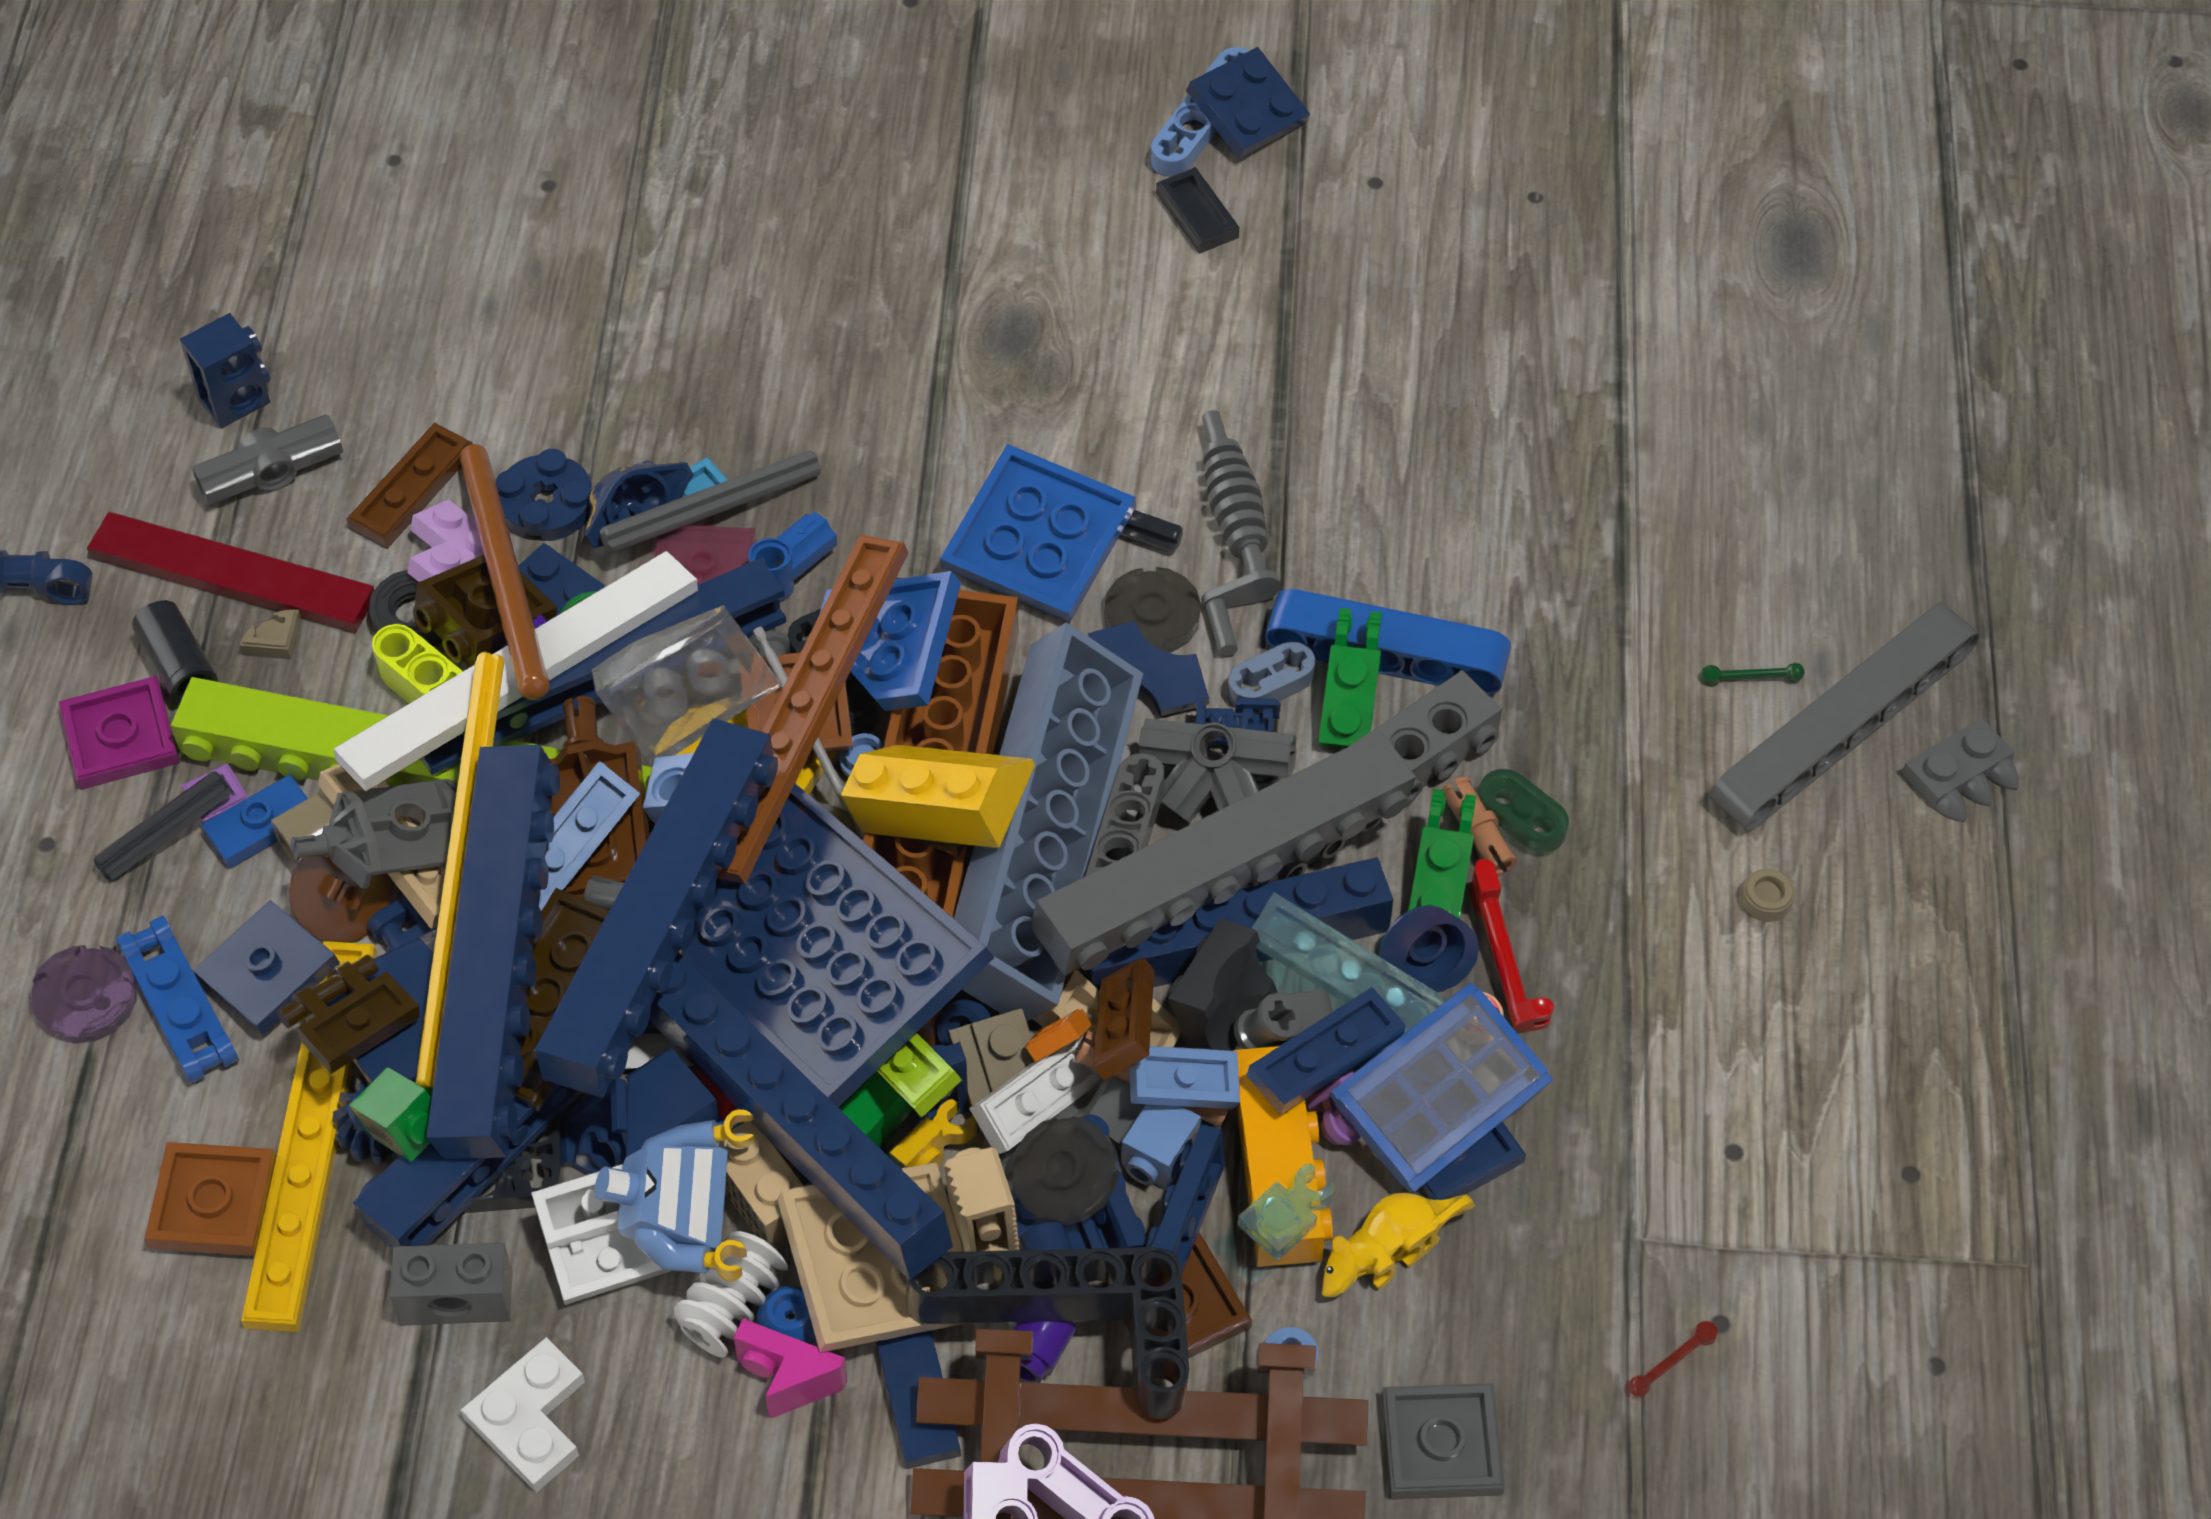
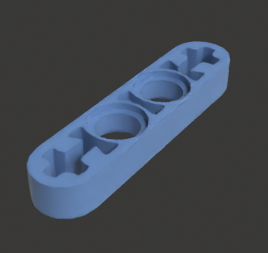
[1151,47,1249,177]

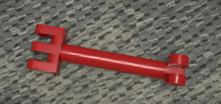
[1469,859,1554,1031]

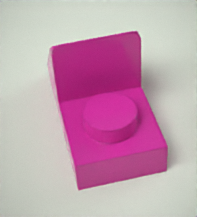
[734,1319,848,1417]

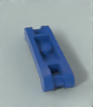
[115,915,239,1084]

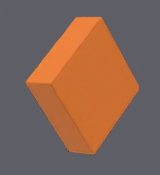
[1026,1009,1092,1062]

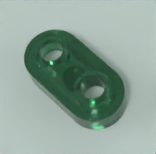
[1478,769,1569,852]

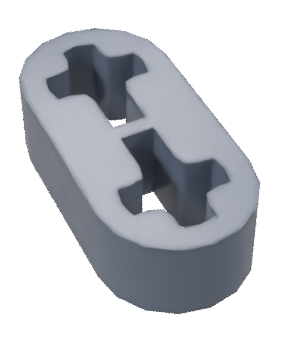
[1228,642,1315,712]

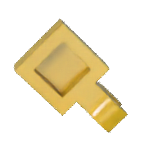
[890,1099,978,1169]

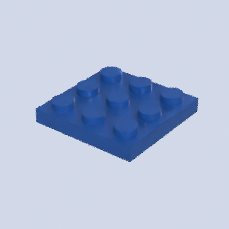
[940,444,1137,623]

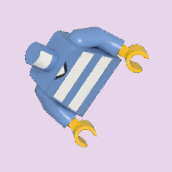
[595,1109,755,1282]

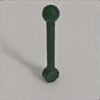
[1701,662,1805,687]

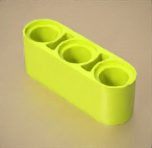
[372,624,463,704]

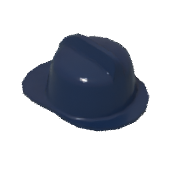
[1379,905,1479,993]

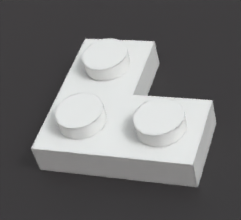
[461,1337,585,1493]

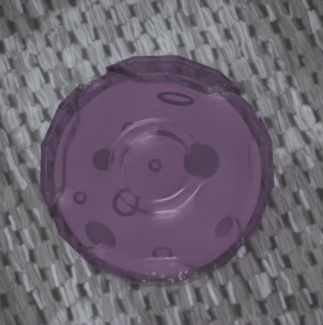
[29,945,137,1044]

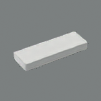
[969,1033,1103,1154]

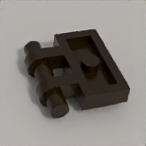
[277,954,420,1074]

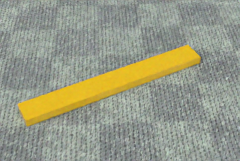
[241,941,378,1332]

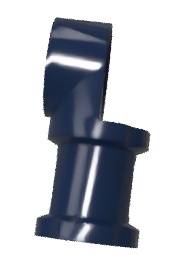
[0,550,93,605]

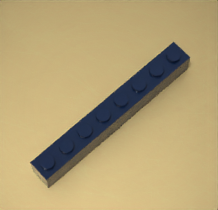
[535,718,778,1098]
[426,744,560,1159]
[649,952,953,1280]

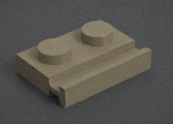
[947,1008,1034,1133]

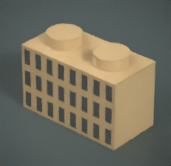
[719,1121,803,1250]

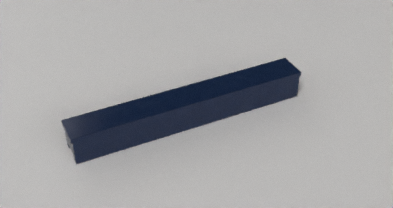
[420,557,786,776]

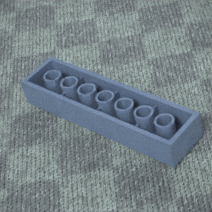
[954,622,1143,1022]

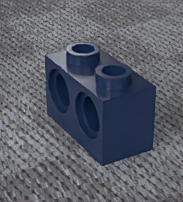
[180,313,271,429]

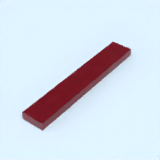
[87,511,375,633]

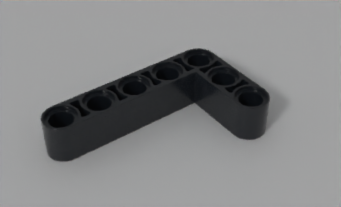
[906,1247,1190,1419]

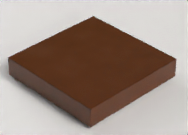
[1103,1232,1252,1358]

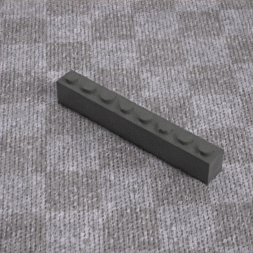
[1030,731,1416,976]

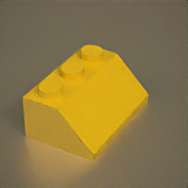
[841,745,1035,848]

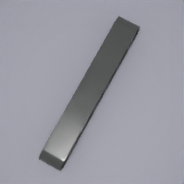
[1710,602,1980,831]

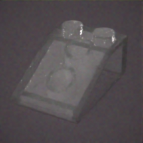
[591,605,781,767]

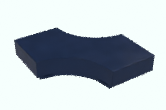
[1088,621,1209,717]

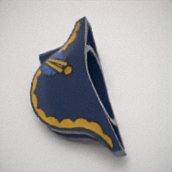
[584,460,694,548]

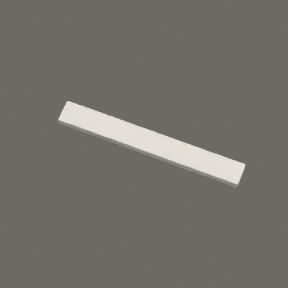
[334,551,698,791]

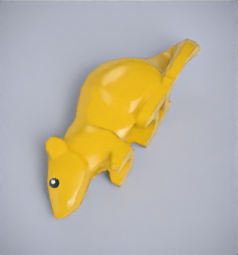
[1322,1193,1475,1297]

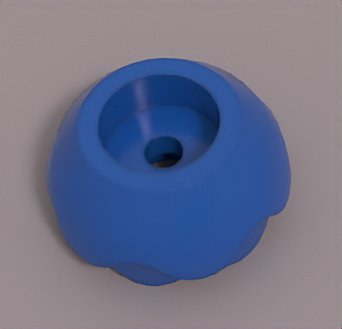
[757,1285,817,1344]

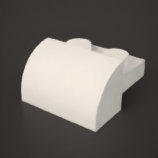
[532,1164,670,1305]

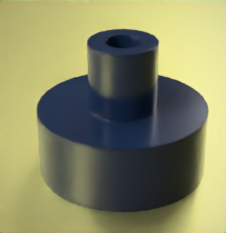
[936,998,991,1046]

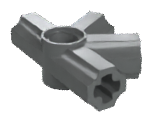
[1139,718,1297,823]

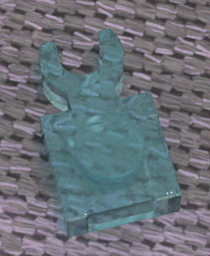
[1238,1163,1336,1261]

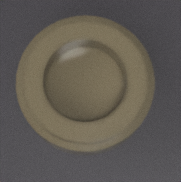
[1741,869,1795,922]

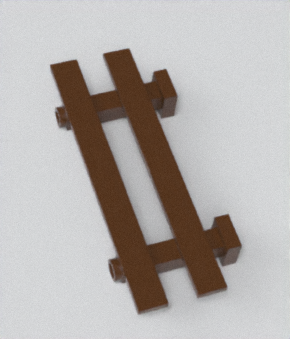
[910,1329,1369,1519]

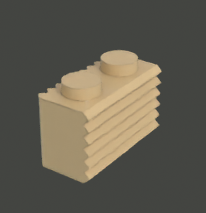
[944,1147,1020,1251]

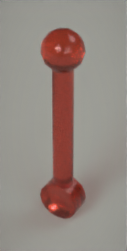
[1628,1321,1718,1397]

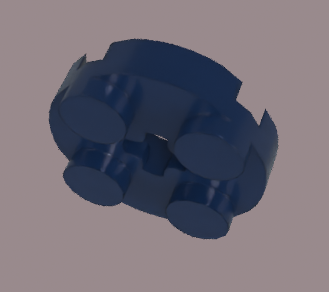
[496,449,592,541]

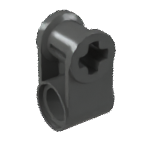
[1234,989,1333,1049]

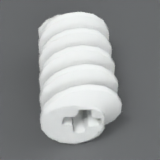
[674,1231,788,1358]

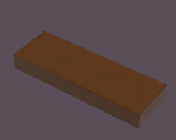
[346,422,473,549]
[1093,957,1154,1080]

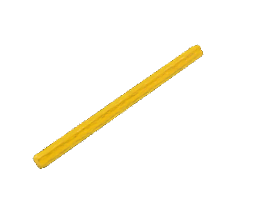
[415,652,505,1093]

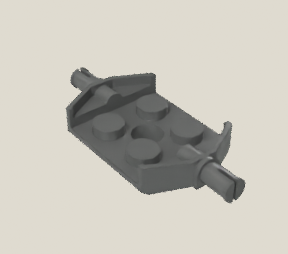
[291,779,457,889]

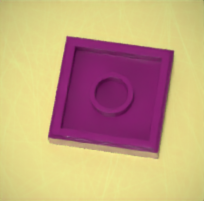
[58,675,180,790]

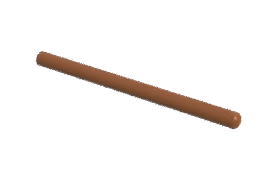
[460,444,550,700]

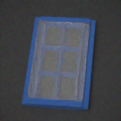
[1328,982,1554,1194]

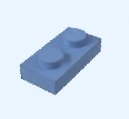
[1129,1046,1240,1109]

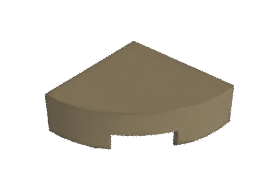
[239,610,302,659]

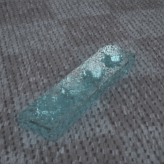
[1252,892,1448,1035]

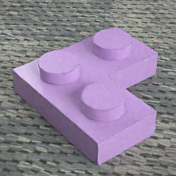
[407,499,515,582]

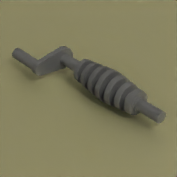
[1201,410,1281,656]

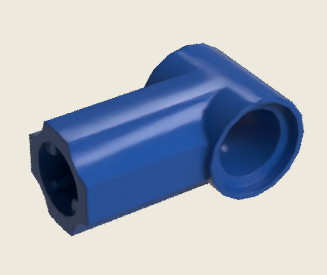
[748,512,837,601]

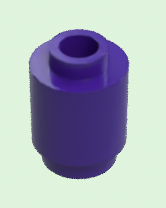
[1013,1321,1076,1383]

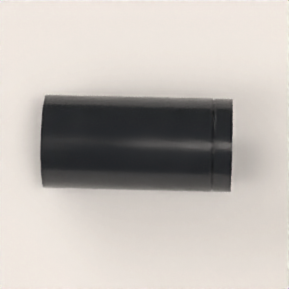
[132,600,218,705]

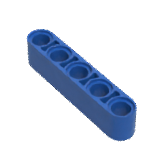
[1265,589,1511,695]

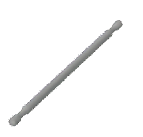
[753,627,865,841]

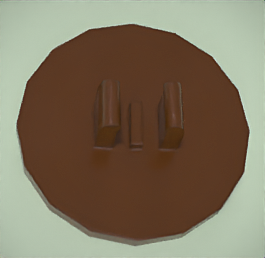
[288,855,392,942]

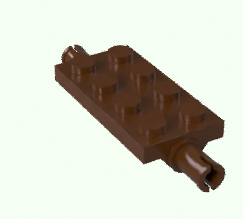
[550,696,650,899]

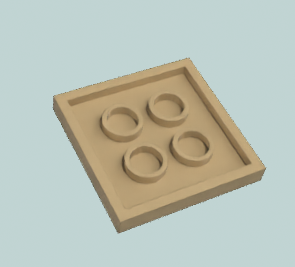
[777,1162,965,1353]

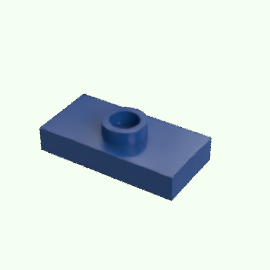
[201,774,308,869]

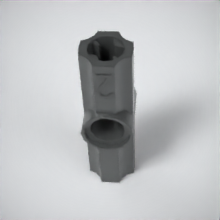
[191,414,343,505]

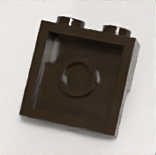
[413,555,558,667]

